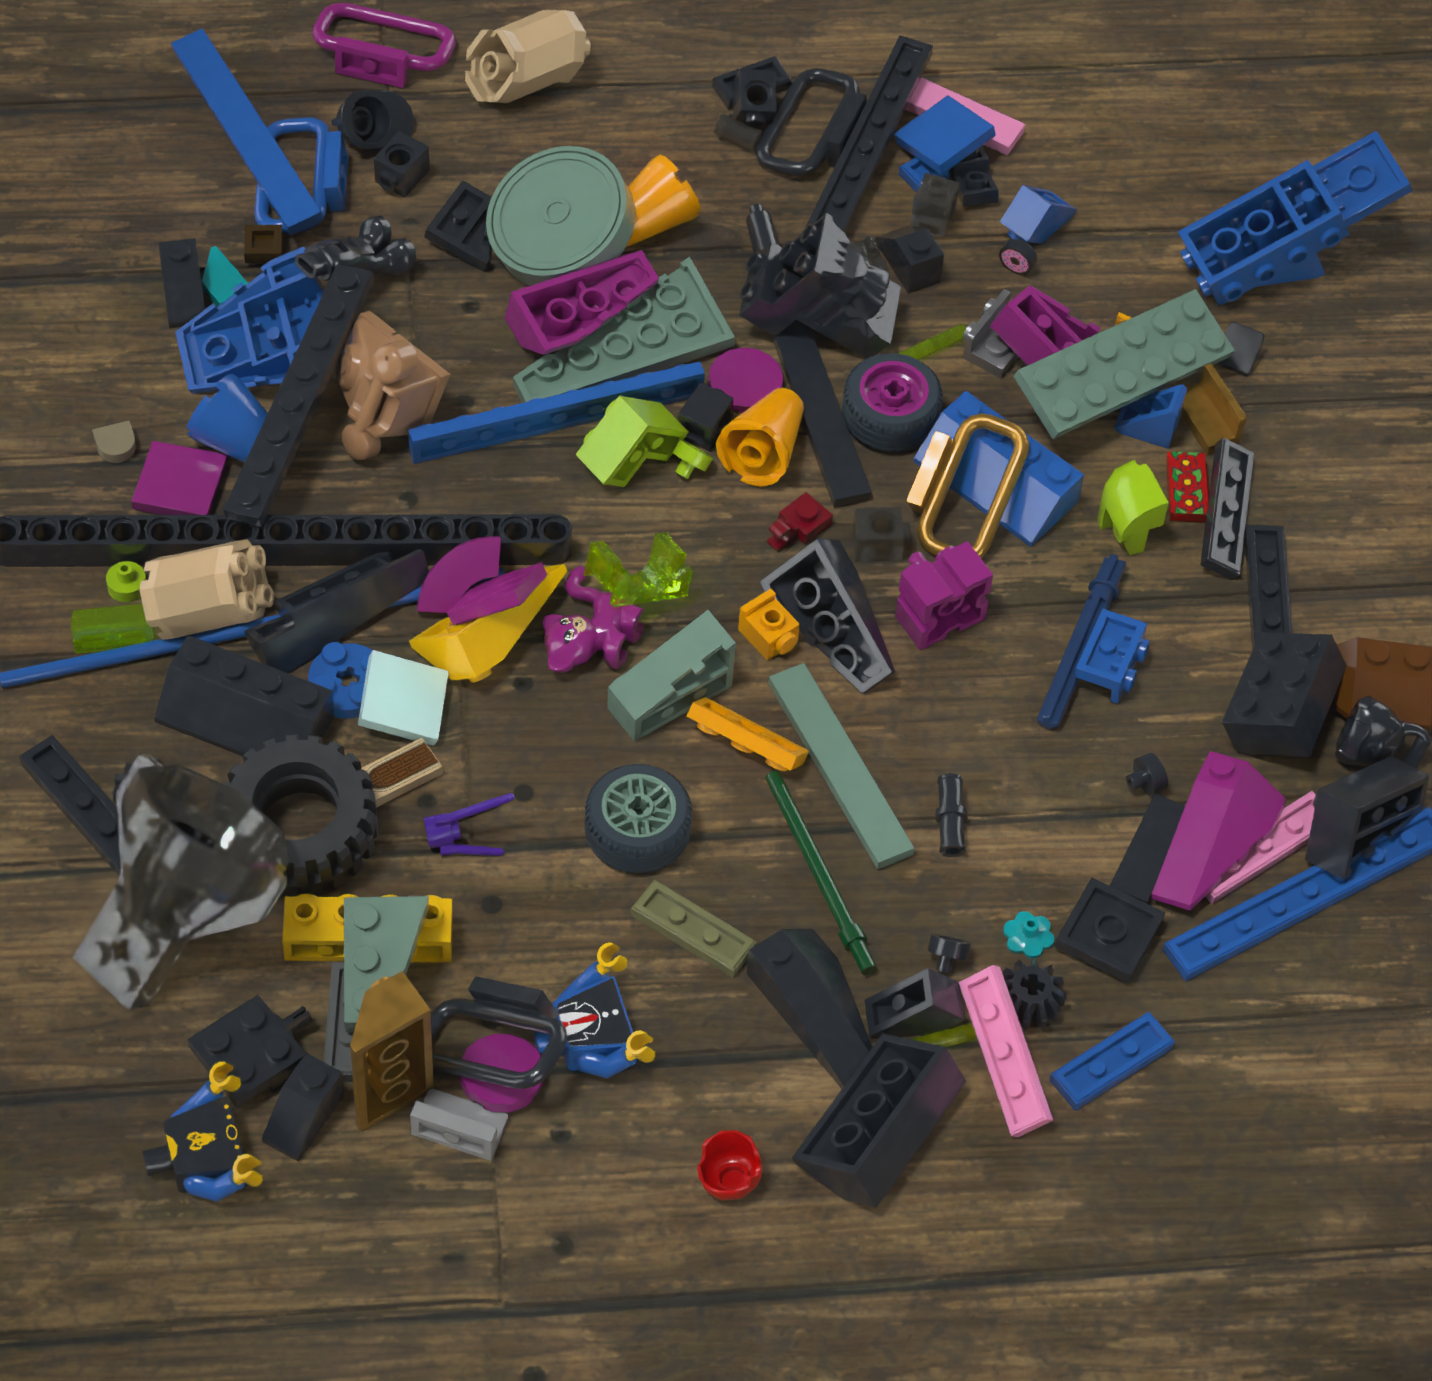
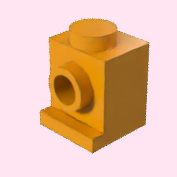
[738,589,800,661]

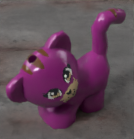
[542,566,644,673]

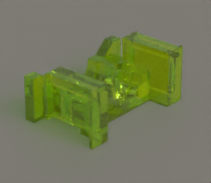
[583,532,693,607]

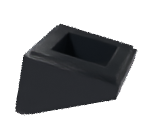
[1216,322,1265,377]

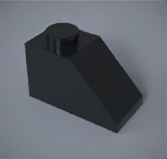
[875,226,944,293]
[158,238,205,328]
[864,968,965,1039]
[262,1053,345,1162]

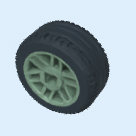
[584,764,692,874]

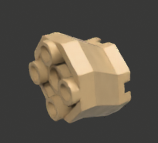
[465,10,590,103]
[139,539,274,640]

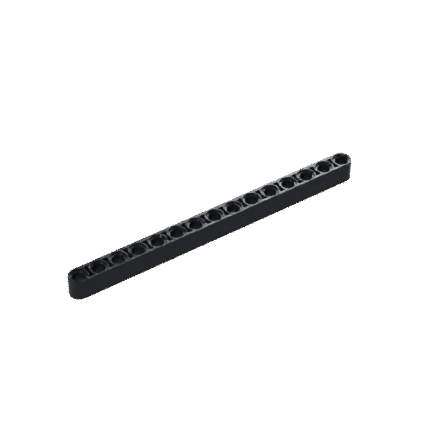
[0,514,572,567]

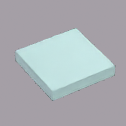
[358,650,448,746]

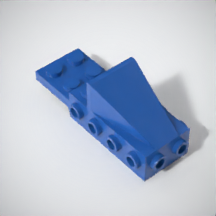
[1178,130,1412,306]

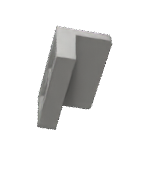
[410,1089,508,1161]

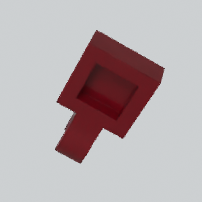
[767,492,833,552]

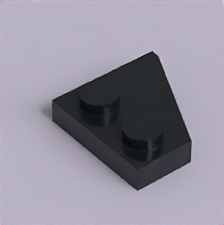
[424,180,492,272]

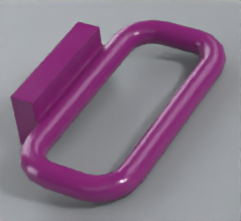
[312,3,456,88]

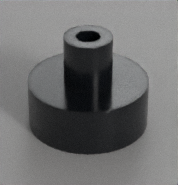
[1126,752,1168,795]
[927,934,971,973]

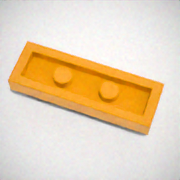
[687,697,809,771]

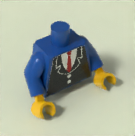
[532,943,655,1078]

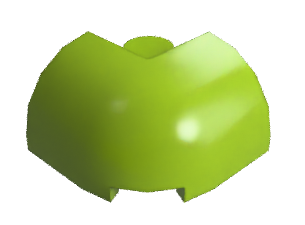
[1097,460,1169,556]

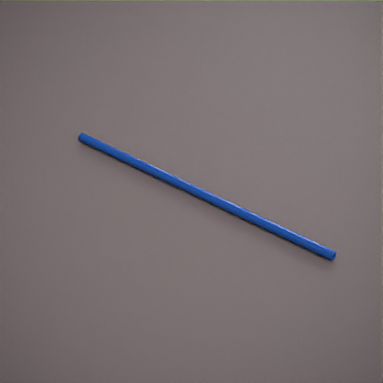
[0,568,505,688]

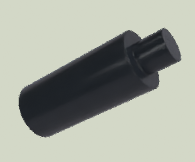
[746,204,779,253]

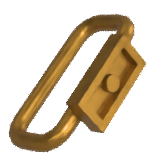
[906,413,1029,558]

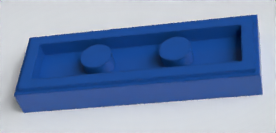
[1049,1011,1175,1111]

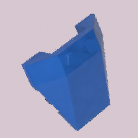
[175,247,339,394]

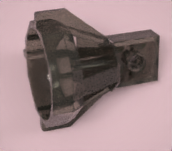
[73,754,289,1010]

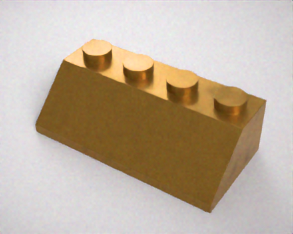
[350,971,434,1132]

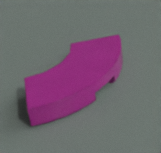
[416,536,501,613]

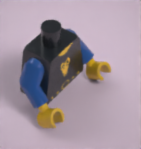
[142,1062,262,1202]

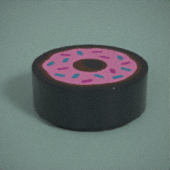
[999,239,1037,275]

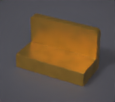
[1181,363,1246,456]

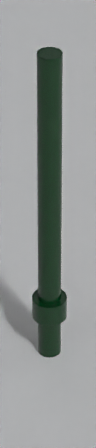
[765,770,877,975]

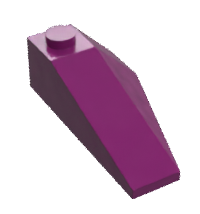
[504,250,659,355]
[1152,751,1286,910]

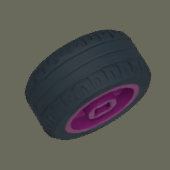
[842,353,943,453]

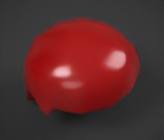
[697,1130,763,1200]

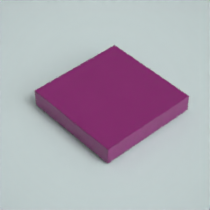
[131,441,228,515]
[447,562,547,625]

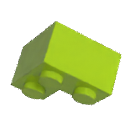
[576,396,689,487]

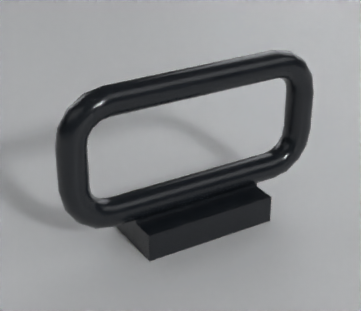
[755,68,867,176]
[430,976,567,1089]

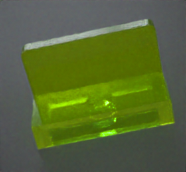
[70,604,154,654]

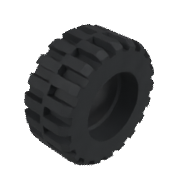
[217,734,379,897]

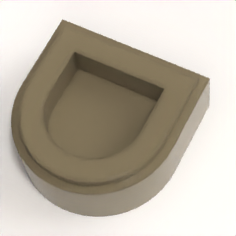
[92,421,136,463]

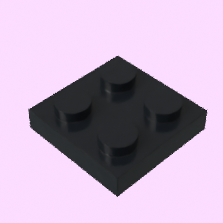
[1054,877,1165,983]

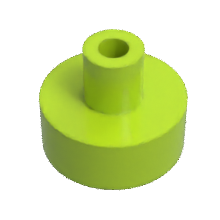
[672,439,713,479]
[106,561,146,602]

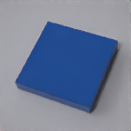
[894,95,996,175]

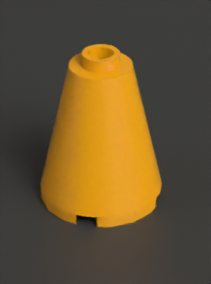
[626,154,701,247]
[716,388,804,487]

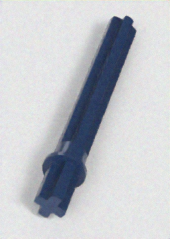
[1037,554,1126,730]

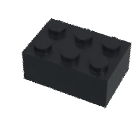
[1222,632,1347,757]

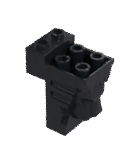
[739,213,901,359]

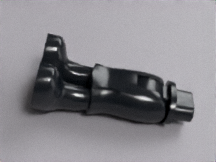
[295,216,416,281]

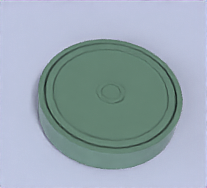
[486,146,635,286]

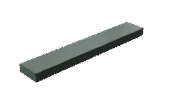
[768,663,914,870]

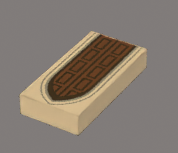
[362,738,443,807]

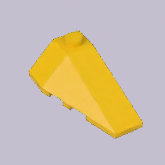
[409,564,567,683]

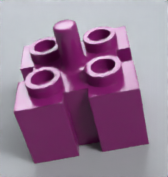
[895,541,993,650]

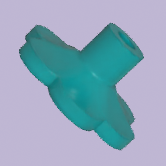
[1003,911,1054,959]

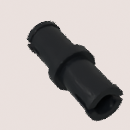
[935,773,968,857]

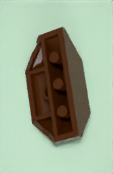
[1330,637,1432,730]

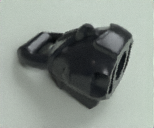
[1335,696,1432,768]

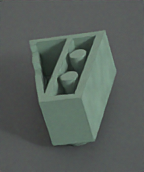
[607,610,736,742]
[344,896,429,1033]

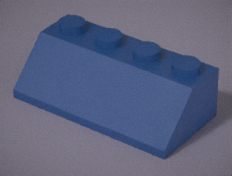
[914,391,1084,547]

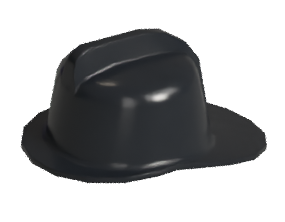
[331,90,414,149]

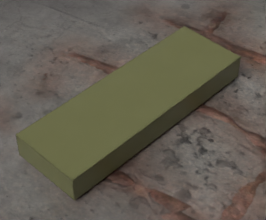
[631,879,757,978]

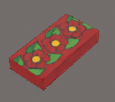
[1166,451,1208,522]

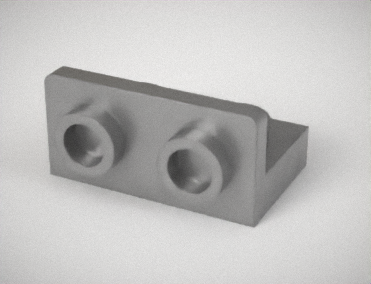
[962,289,1019,378]

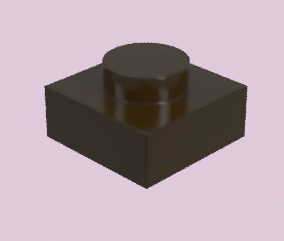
[244,225,283,263]

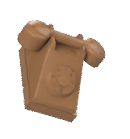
[335,311,451,460]

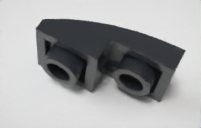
[949,146,998,207]

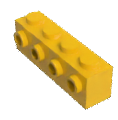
[282,894,453,962]

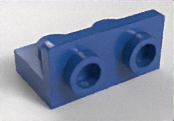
[1075,608,1150,704]

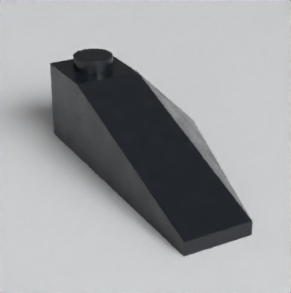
[760,539,895,693]
[746,929,872,1089]

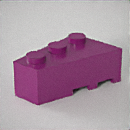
[990,285,1100,365]

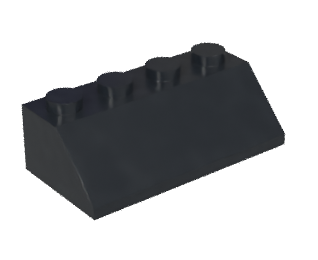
[154,635,334,756]
[792,1033,966,1208]

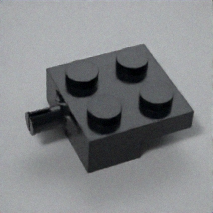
[187,995,312,1108]

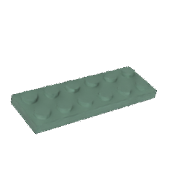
[1013,289,1235,439]

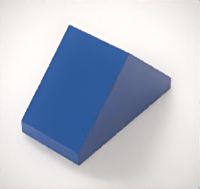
[1114,384,1187,449]

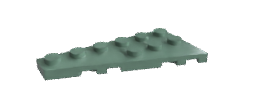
[513,257,735,403]

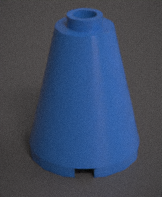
[186,374,296,464]

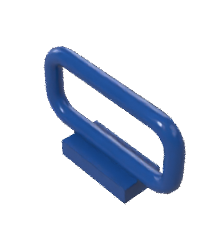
[254,117,348,234]

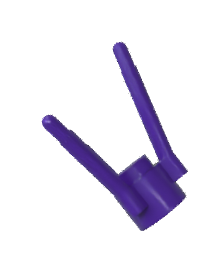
[423,793,515,856]

